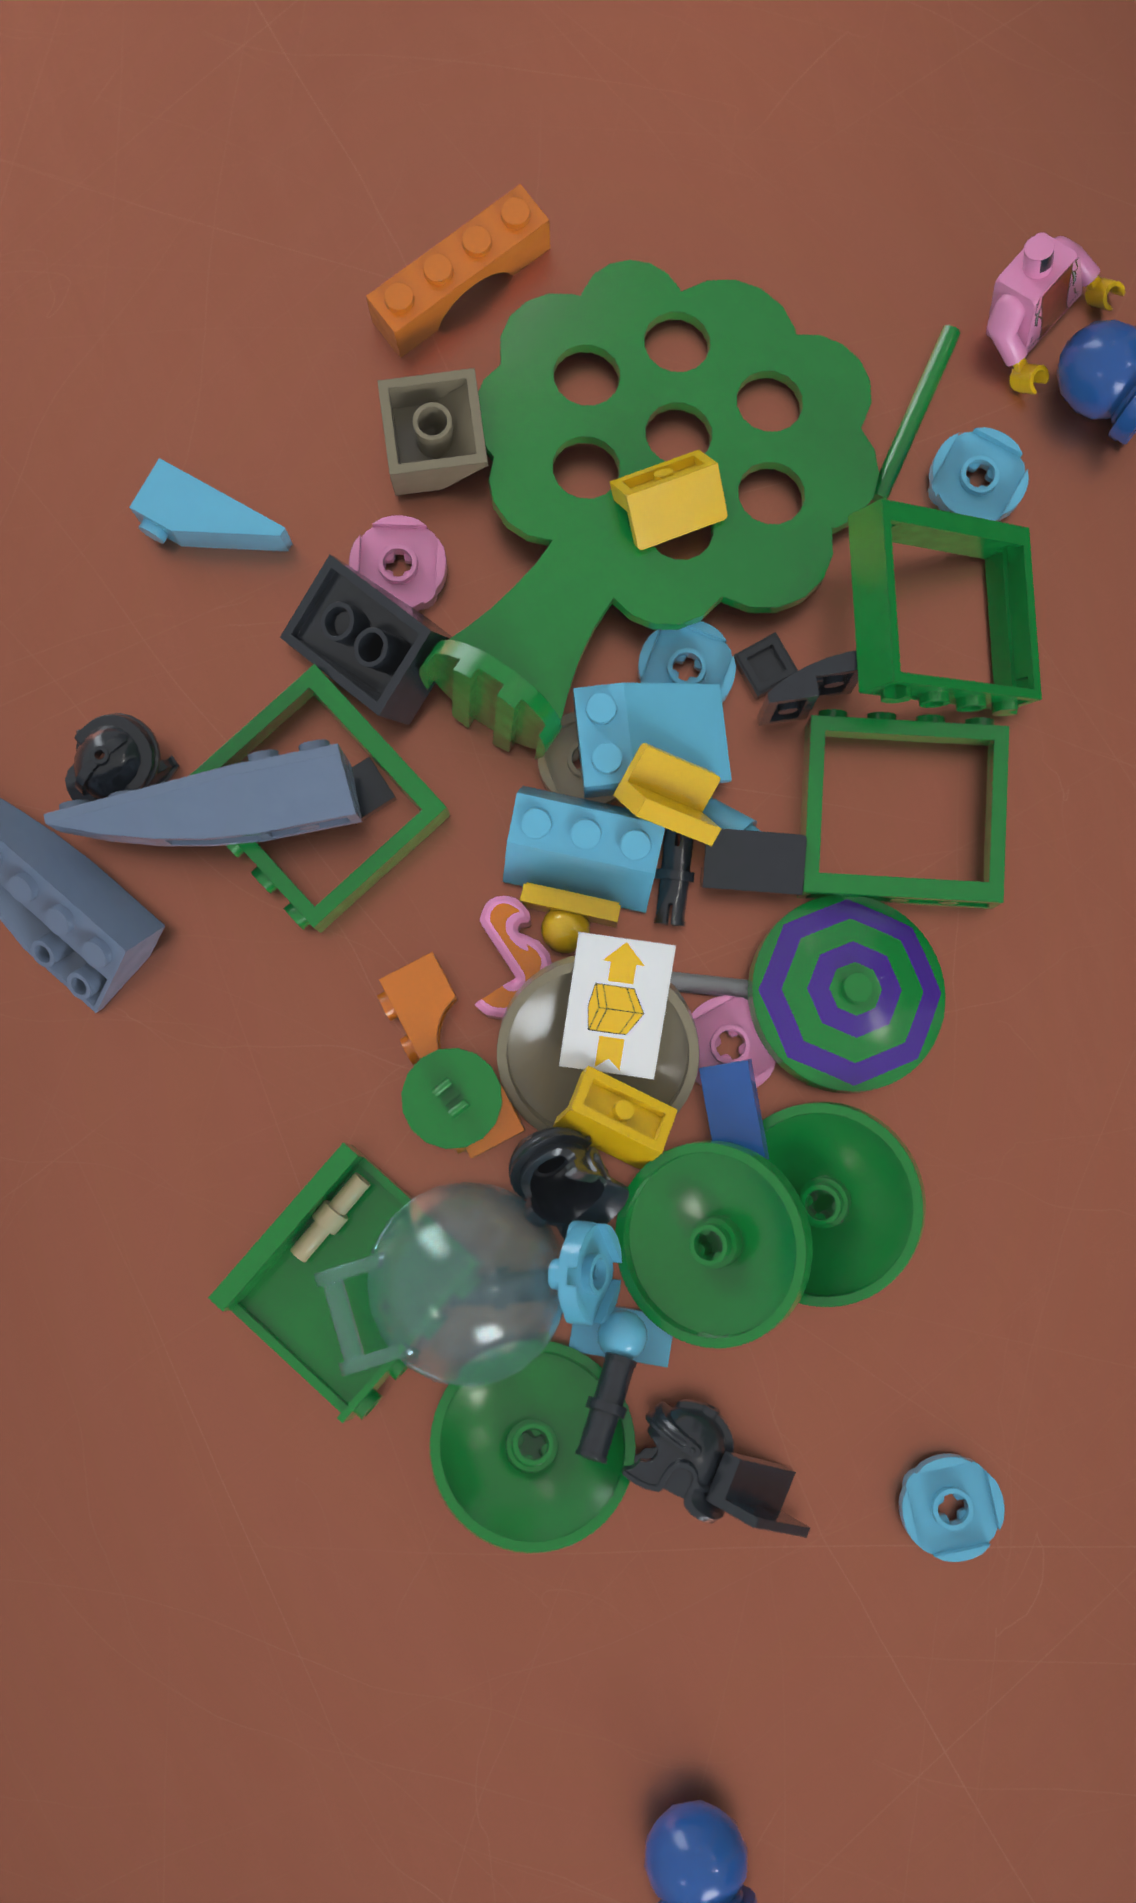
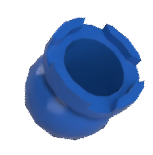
[1056,320,1136,445]
[644,1800,757,1903]

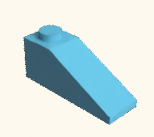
[129,458,293,552]

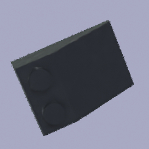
[280,554,452,725]

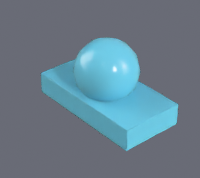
[569,1305,673,1368]

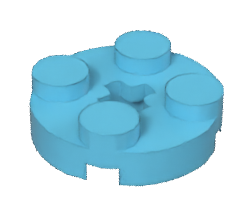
[928,427,1029,521]
[638,621,736,703]
[548,1220,622,1325]
[899,1453,1005,1562]

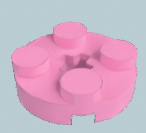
[349,515,447,611]
[692,995,776,1087]

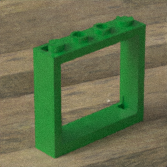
[848,499,1042,716]
[189,664,451,933]
[797,709,1010,909]

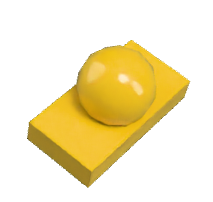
[520,882,621,953]

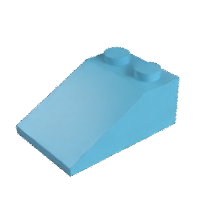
[573,682,732,798]

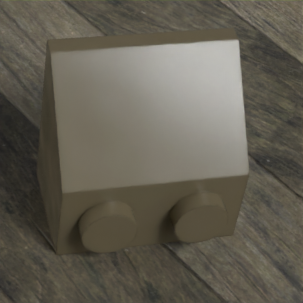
[377,368,488,496]

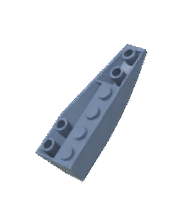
[44,739,362,846]
[0,798,165,1013]

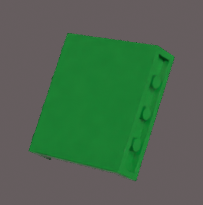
[208,1142,485,1423]

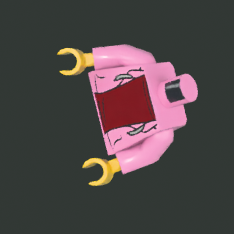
[986,232,1125,394]

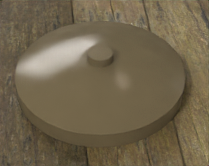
[497,956,699,1149]

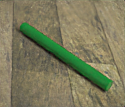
[872,325,961,501]

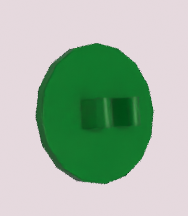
[401,1048,502,1149]

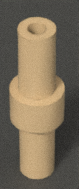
[290,1172,370,1262]

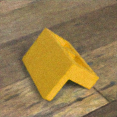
[610,450,728,550]
[613,743,721,846]
[553,1065,678,1169]

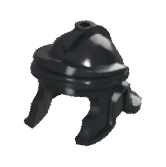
[65,713,179,802]
[509,1127,629,1240]
[621,1399,734,1523]

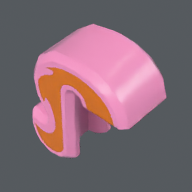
[474,896,552,1020]

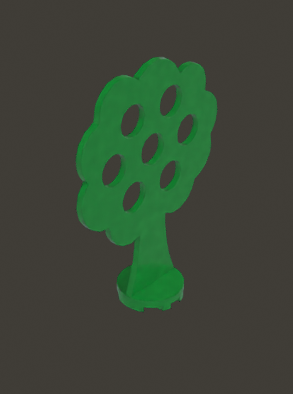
[419,260,879,759]

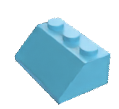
[503,786,665,913]

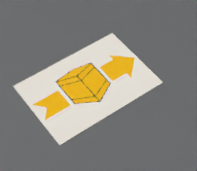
[559,932,676,1079]

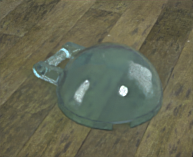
[314,1182,563,1387]

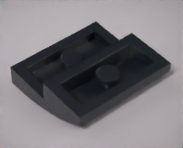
[757,650,858,726]

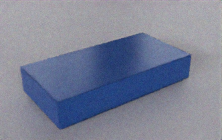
[699,1059,769,1160]

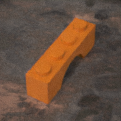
[366,184,550,358]
[377,952,526,1159]

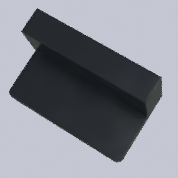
[700,829,807,895]
[705,1451,810,1538]

